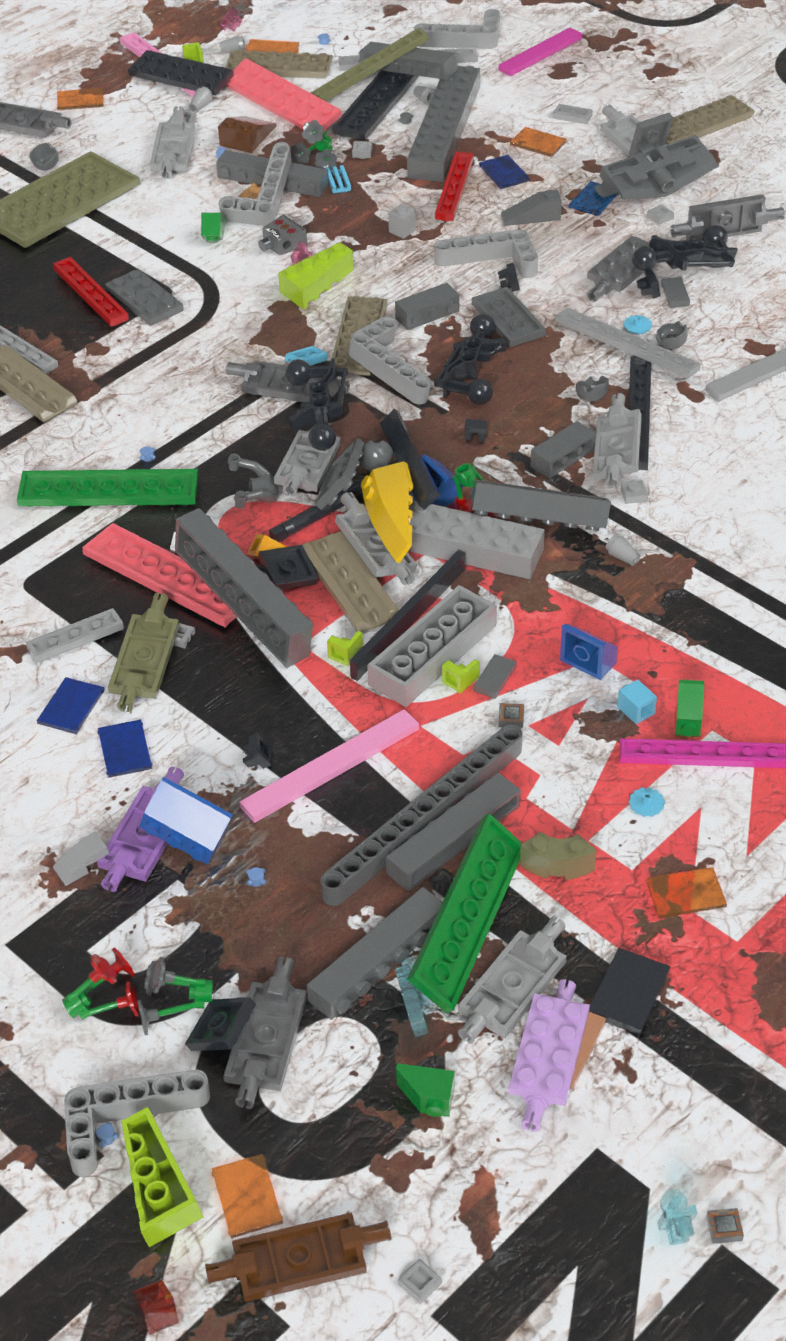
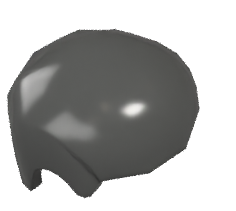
[29,143,59,171]
[656,321,688,350]
[576,376,609,402]
[359,440,394,472]

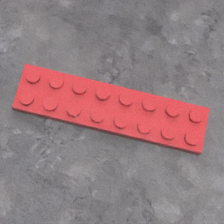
[225,58,342,131]
[82,523,237,627]

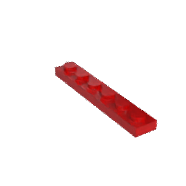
[435,152,474,221]
[53,257,129,327]

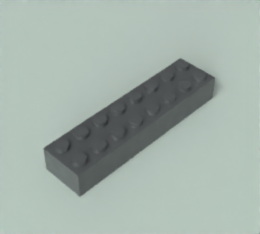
[175,508,313,669]

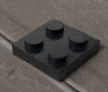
[258,545,318,590]
[185,997,256,1051]

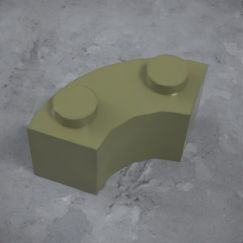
[520,832,597,880]

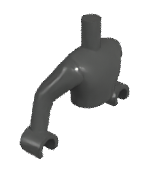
[228,453,291,509]

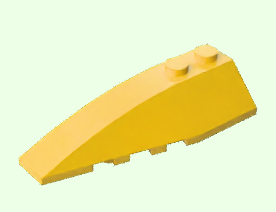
[361,461,413,563]

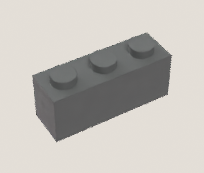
[395,283,460,330]
[530,421,596,479]

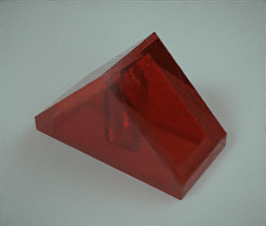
[133,1280,179,1335]

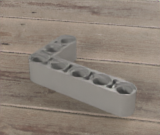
[414,9,500,49]
[218,142,292,226]
[434,229,538,278]
[348,316,431,404]
[64,1070,210,1177]

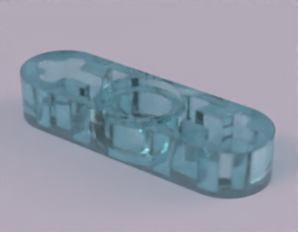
[395,964,429,1038]

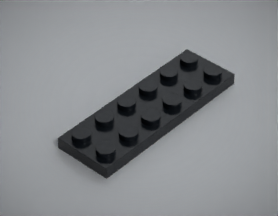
[128,50,234,96]

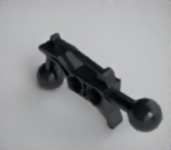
[632,225,738,272]
[434,314,507,405]
[285,358,348,451]

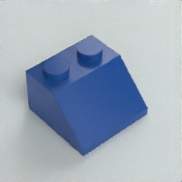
[409,454,464,507]
[560,623,618,680]

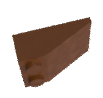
[218,116,277,153]

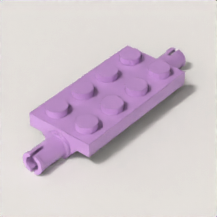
[508,979,590,1132]

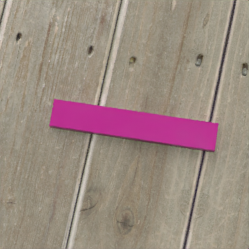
[498,27,582,76]

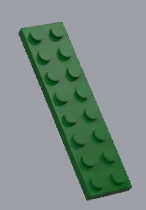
[17,469,199,507]
[407,813,523,1014]

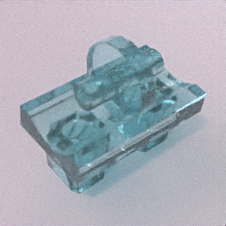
[657,1190,698,1245]

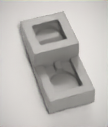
[53,831,109,886]

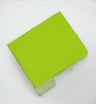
[182,42,204,63]
[327,631,363,666]
[442,659,479,693]

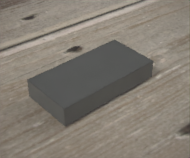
[661,277,690,308]
[474,654,517,699]

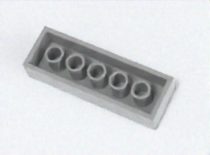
[408,500,545,579]
[367,585,497,707]

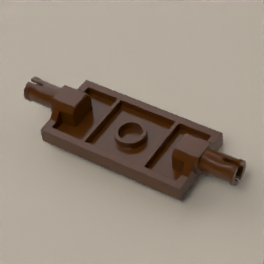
[205,1212,391,1302]

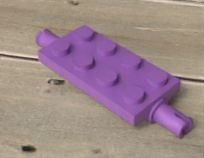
[97,766,184,892]

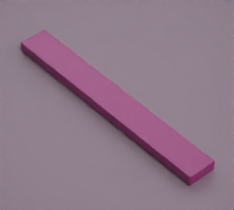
[620,738,786,768]

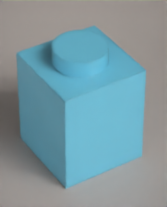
[617,680,657,724]

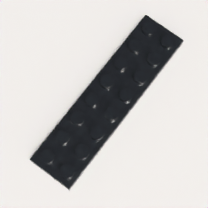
[332,70,419,141]

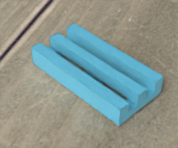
[325,165,351,193]
[285,346,328,365]

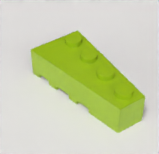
[278,242,353,310]
[121,1107,204,1247]

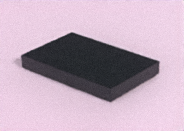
[589,948,671,1035]

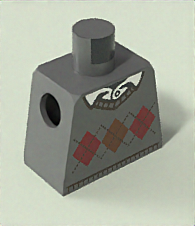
[258,214,307,255]

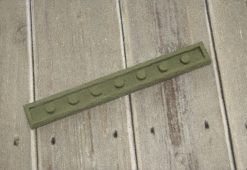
[310,27,429,101]

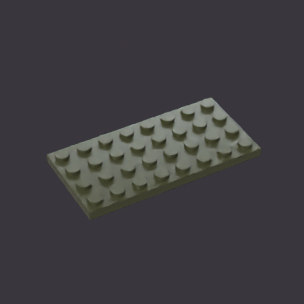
[0,151,140,248]

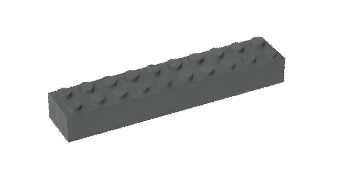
[407,66,480,182]

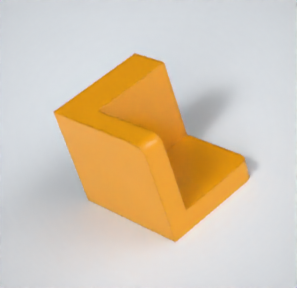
[247,534,287,559]

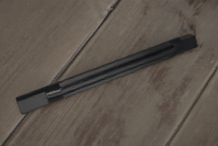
[269,460,398,542]

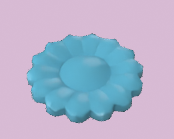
[624,315,652,334]
[629,788,665,817]

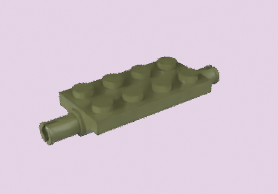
[108,593,180,712]

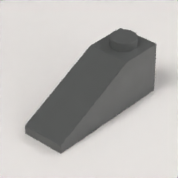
[501,190,562,226]

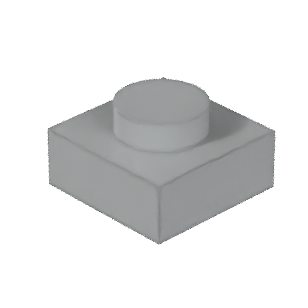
[352,141,372,159]
[621,480,648,504]

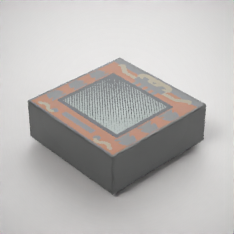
[498,703,524,728]
[706,1208,744,1244]

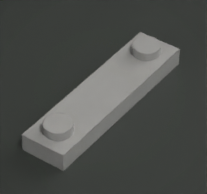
[26,608,124,663]

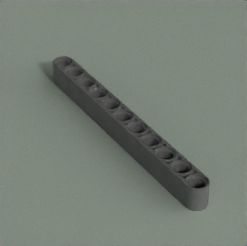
[320,725,523,906]

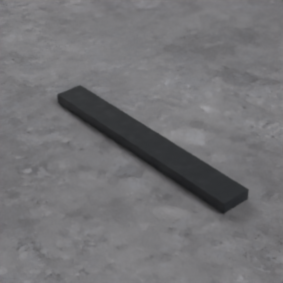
[628,356,651,470]
[380,408,440,510]
[350,551,465,681]

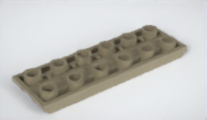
[225,50,333,79]
[665,95,755,144]
[332,296,387,376]
[0,345,78,422]
[301,531,399,633]

